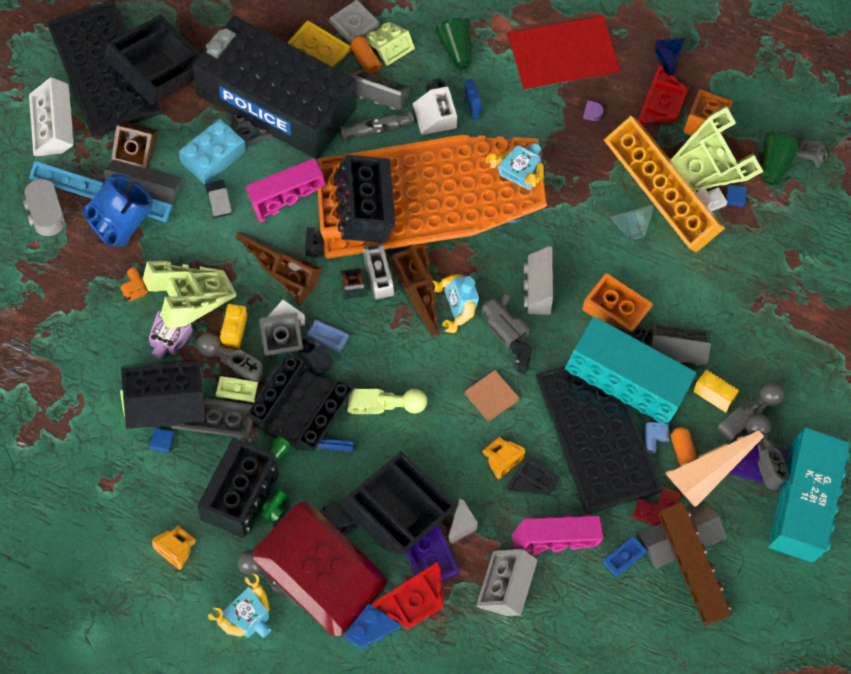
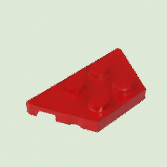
[638,65,688,124]
[372,562,444,629]

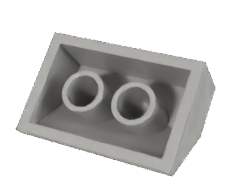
[524,246,553,315]
[476,549,537,616]

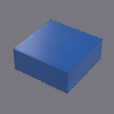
[726,185,747,207]
[150,428,174,453]

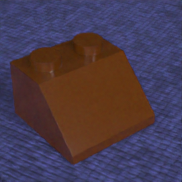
[111,121,158,169]

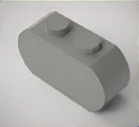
[23,179,65,236]
[363,243,394,300]

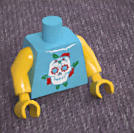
[485,143,544,190]
[433,274,479,333]
[208,573,271,638]

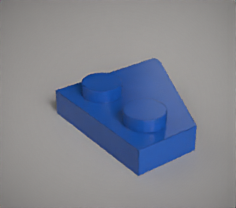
[465,79,482,120]
[345,603,401,649]

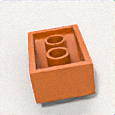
[683,89,733,136]
[582,273,653,333]

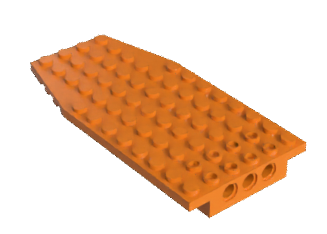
[318,135,547,259]

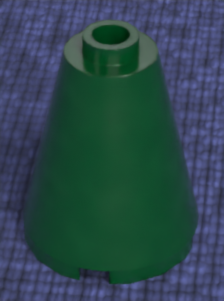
[436,17,472,70]
[761,132,801,185]

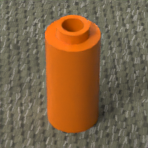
[350,36,382,74]
[670,427,698,467]

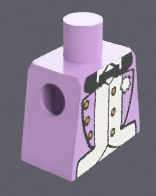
[149,311,193,360]

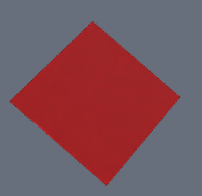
[507,16,621,89]

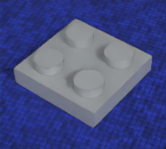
[329,0,379,43]

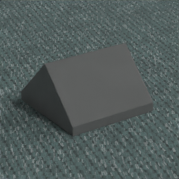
[259,313,303,356]

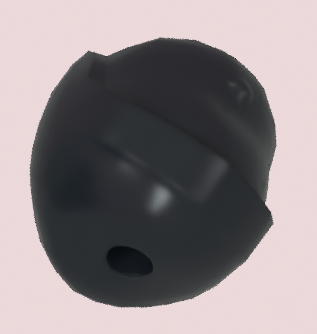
[426,79,446,92]

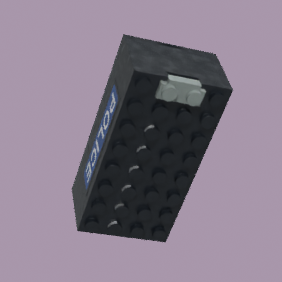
[193,16,357,160]

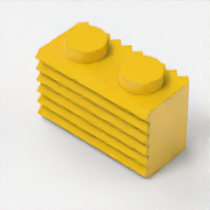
[220,304,248,350]
[694,370,739,413]

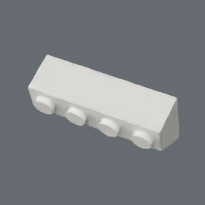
[29,77,74,156]

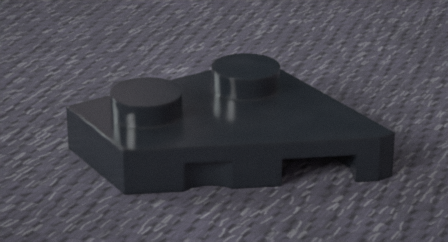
[506,456,560,495]

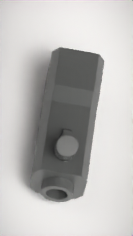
[482,294,530,350]

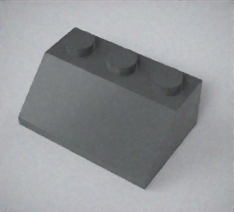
[350,69,411,111]
[650,323,711,366]

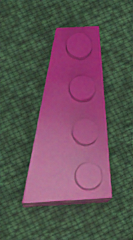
[245,158,325,223]
[512,514,604,555]

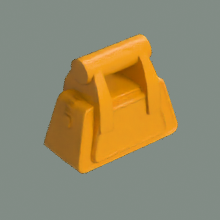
[482,436,525,479]
[152,525,197,569]

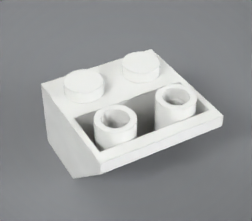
[413,87,457,135]

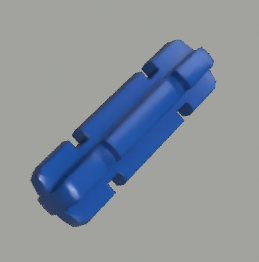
[316,438,354,452]

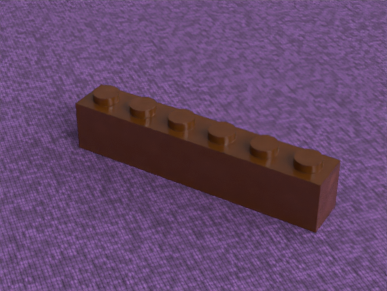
[658,502,731,627]

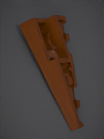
[236,232,322,304]
[388,243,440,338]

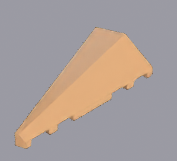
[665,429,764,507]

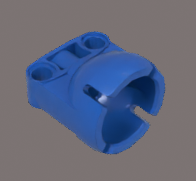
[84,174,153,247]

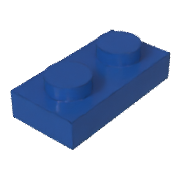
[603,536,647,578]

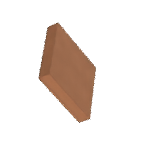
[465,370,519,422]

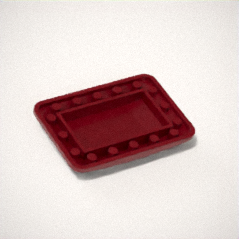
[252,501,386,636]

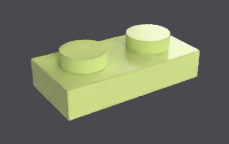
[216,376,259,403]

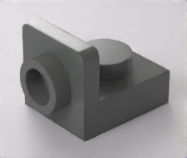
[797,139,827,167]

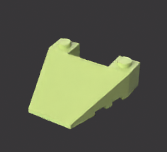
[671,105,763,191]
[143,261,236,327]

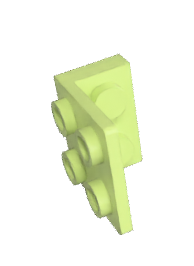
[365,22,415,66]

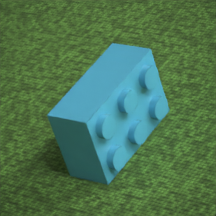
[179,119,246,185]

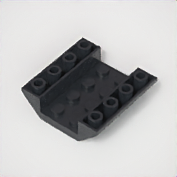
[247,352,355,451]
[121,359,205,429]

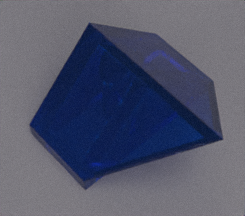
[654,38,685,76]

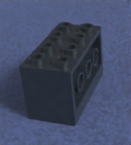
[334,155,396,243]
[197,438,280,538]

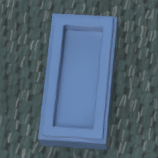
[306,319,349,353]

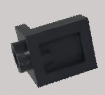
[305,227,325,258]
[512,342,532,375]

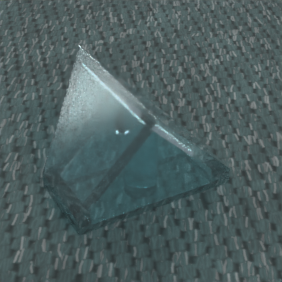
[609,205,655,241]

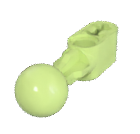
[347,389,427,414]

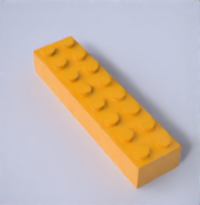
[604,116,725,252]

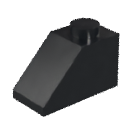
[292,338,333,373]

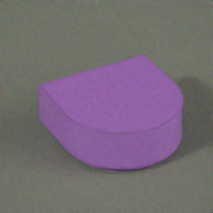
[583,101,603,121]

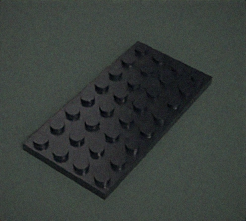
[46,0,161,137]
[536,366,662,514]

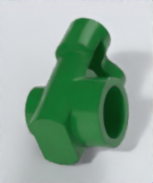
[261,490,289,521]

